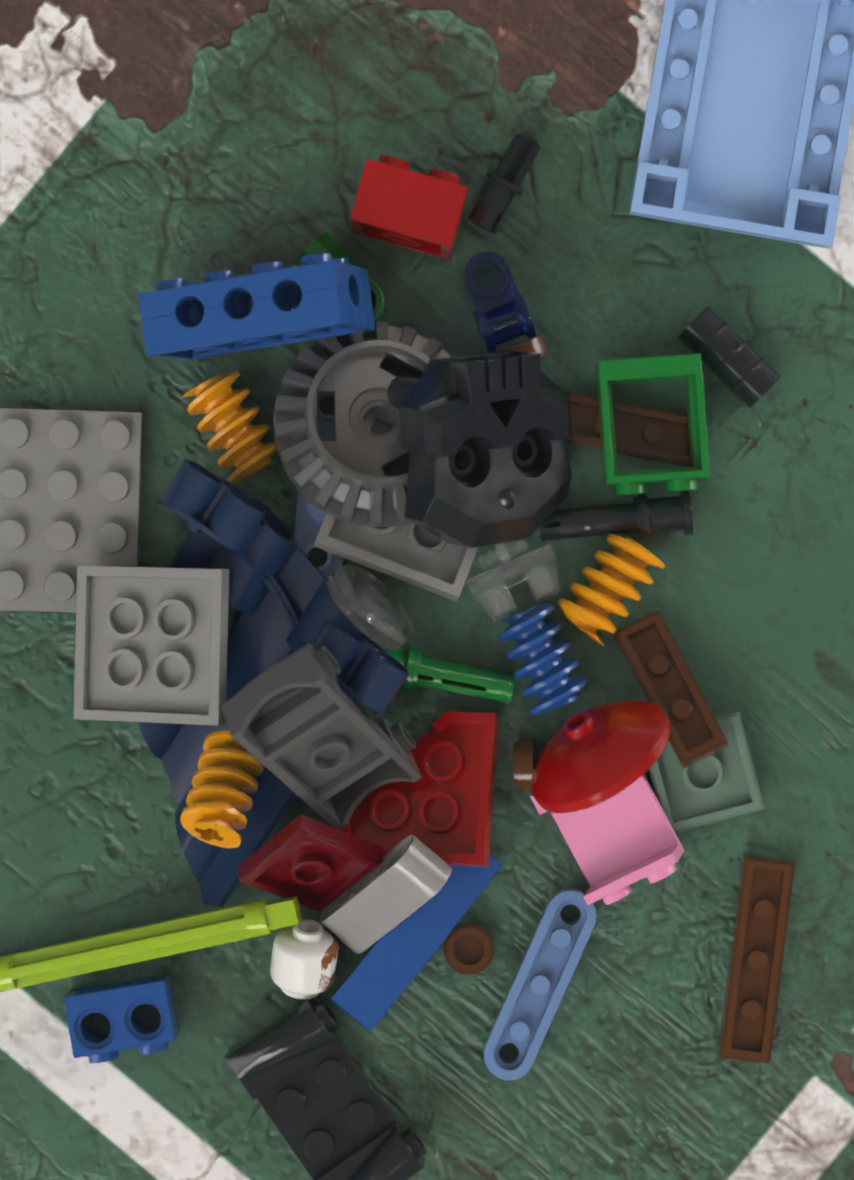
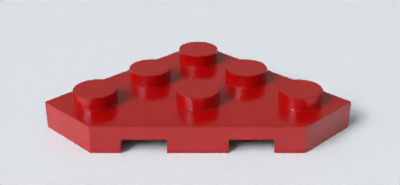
[341,711,500,868]

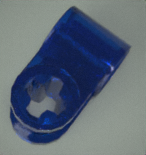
[463,251,536,353]

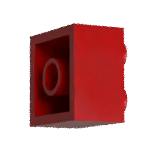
[350,155,468,260]

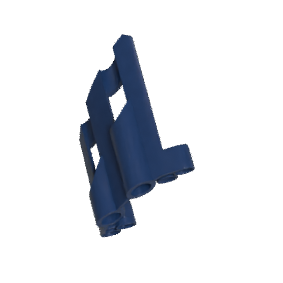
[138,459,410,907]

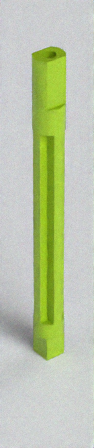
[0,896,302,992]

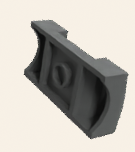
[221,644,422,830]

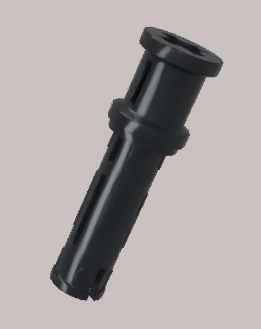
[540,491,693,542]

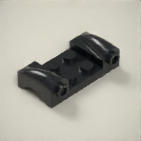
[224,998,427,1180]

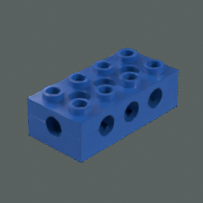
[138,253,375,361]

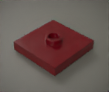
[238,814,383,912]

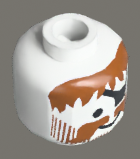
[270,919,339,999]

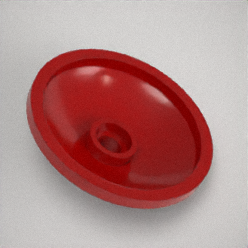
[530,700,670,813]

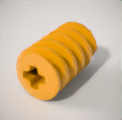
[181,370,276,485]
[557,534,666,647]
[180,730,264,849]

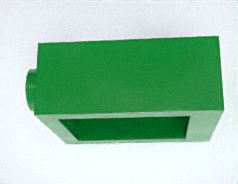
[595,353,710,496]

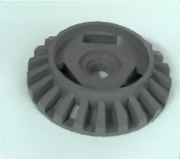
[273,321,459,527]

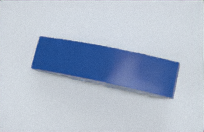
[330,855,502,1032]

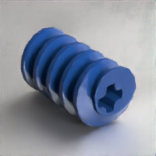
[497,602,587,716]

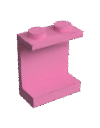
[530,774,685,905]

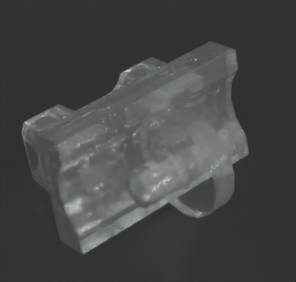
[466,539,561,622]

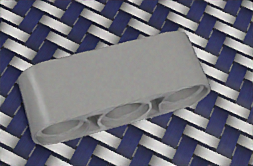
[318,834,452,954]

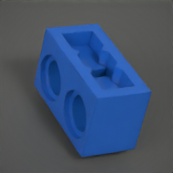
[63,973,180,1063]

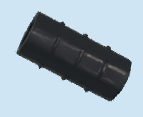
[677,306,781,408]

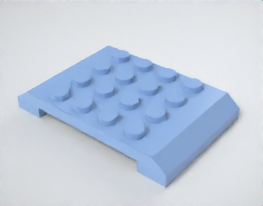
[629,0,854,249]

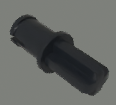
[467,134,540,234]

